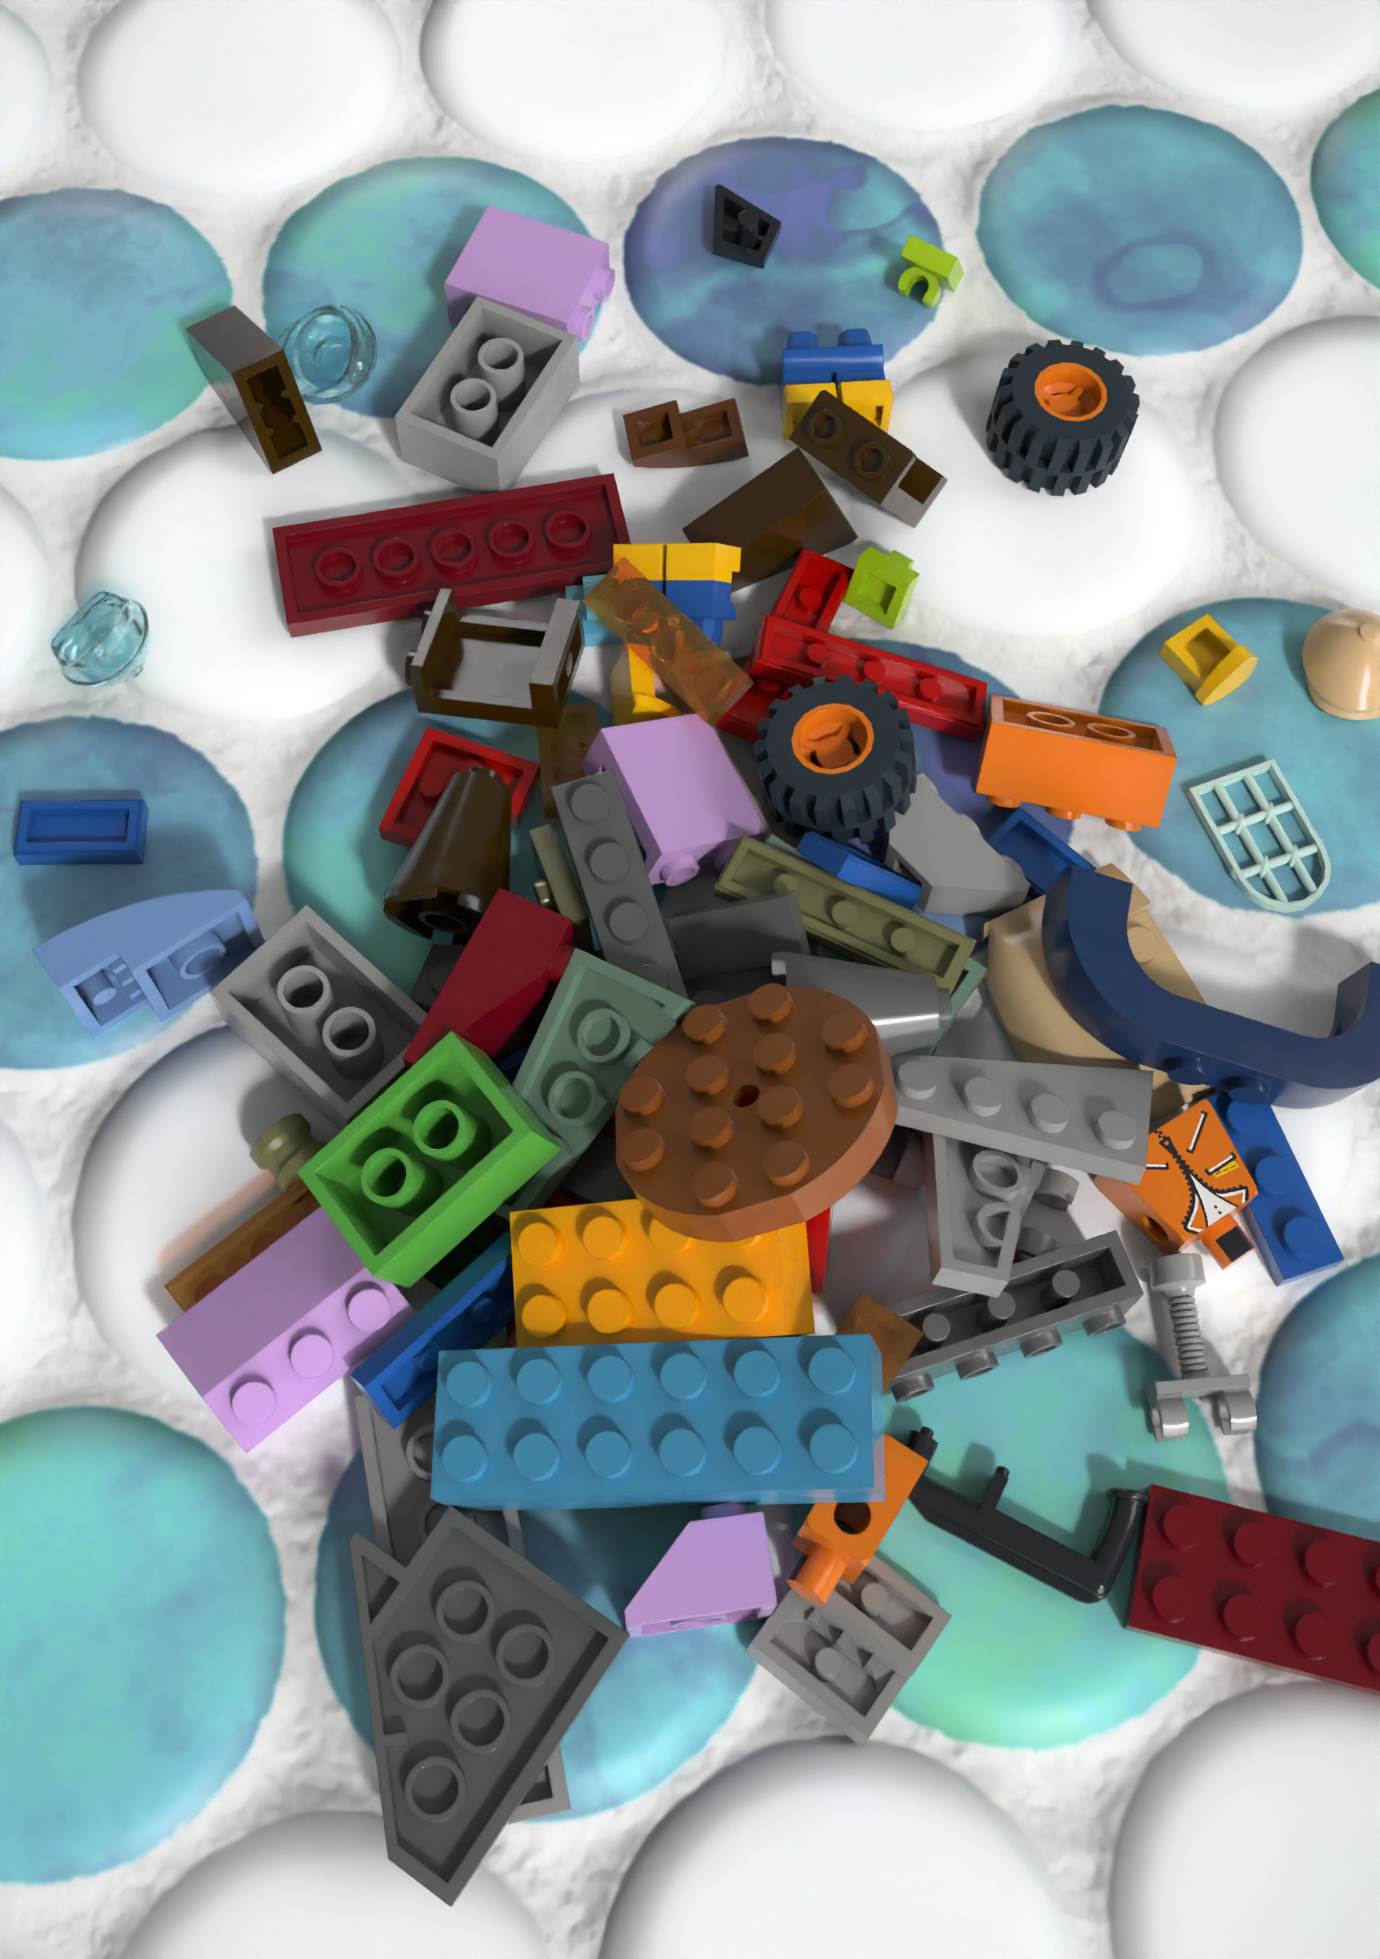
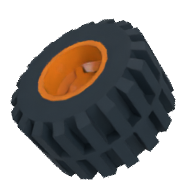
[985,339,1140,496]
[754,674,917,847]

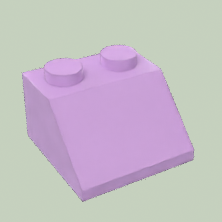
[624,1503,777,1639]

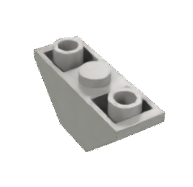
[882,772,1031,918]

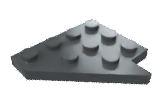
[349,1505,630,1907]

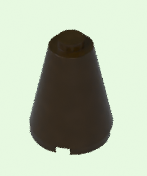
[383,766,512,945]

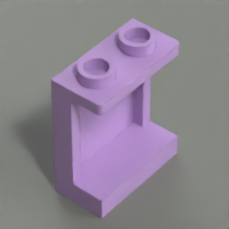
[444,205,615,343]
[581,712,767,886]

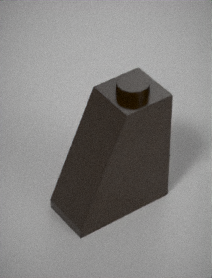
[185,305,322,474]
[682,447,859,593]

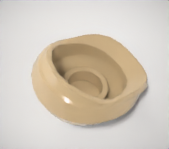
[1302,608,1380,720]

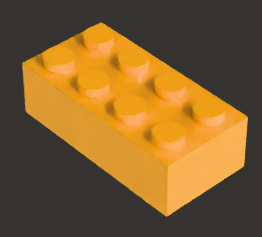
[509,1199,815,1348]

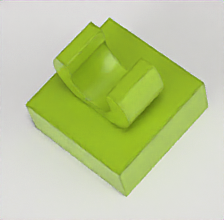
[898,235,964,309]
[843,546,920,629]

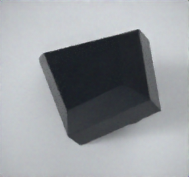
[713,184,781,269]

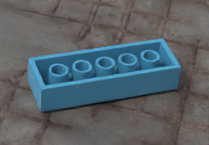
[430,1334,886,1511]

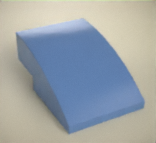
[31,889,265,1038]

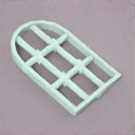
[1186,759,1331,913]

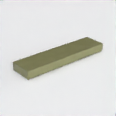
[714,834,976,996]

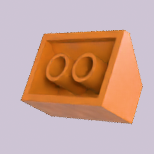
[976,694,1177,832]

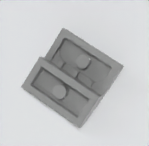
[745,1527,952,1747]

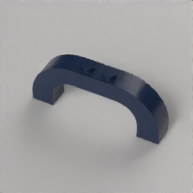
[1042,864,1380,1109]

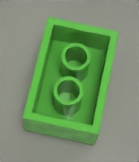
[297,1031,563,1288]

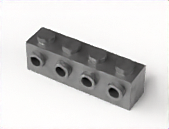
[851,1230,1144,1403]

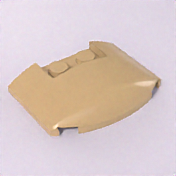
[981,863,1217,1124]

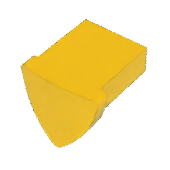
[1159,613,1258,706]
[609,645,683,726]

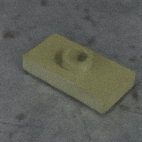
[529,824,594,955]

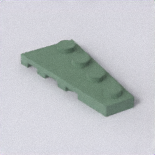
[494,948,697,1221]

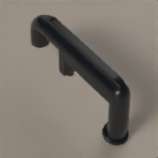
[903,1426,1148,1604]

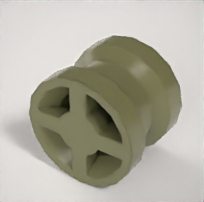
[249,1113,328,1197]

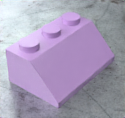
[156,1206,416,1454]

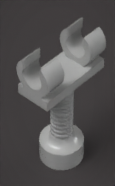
[892,1133,1080,1262]
[1145,1253,1257,1442]

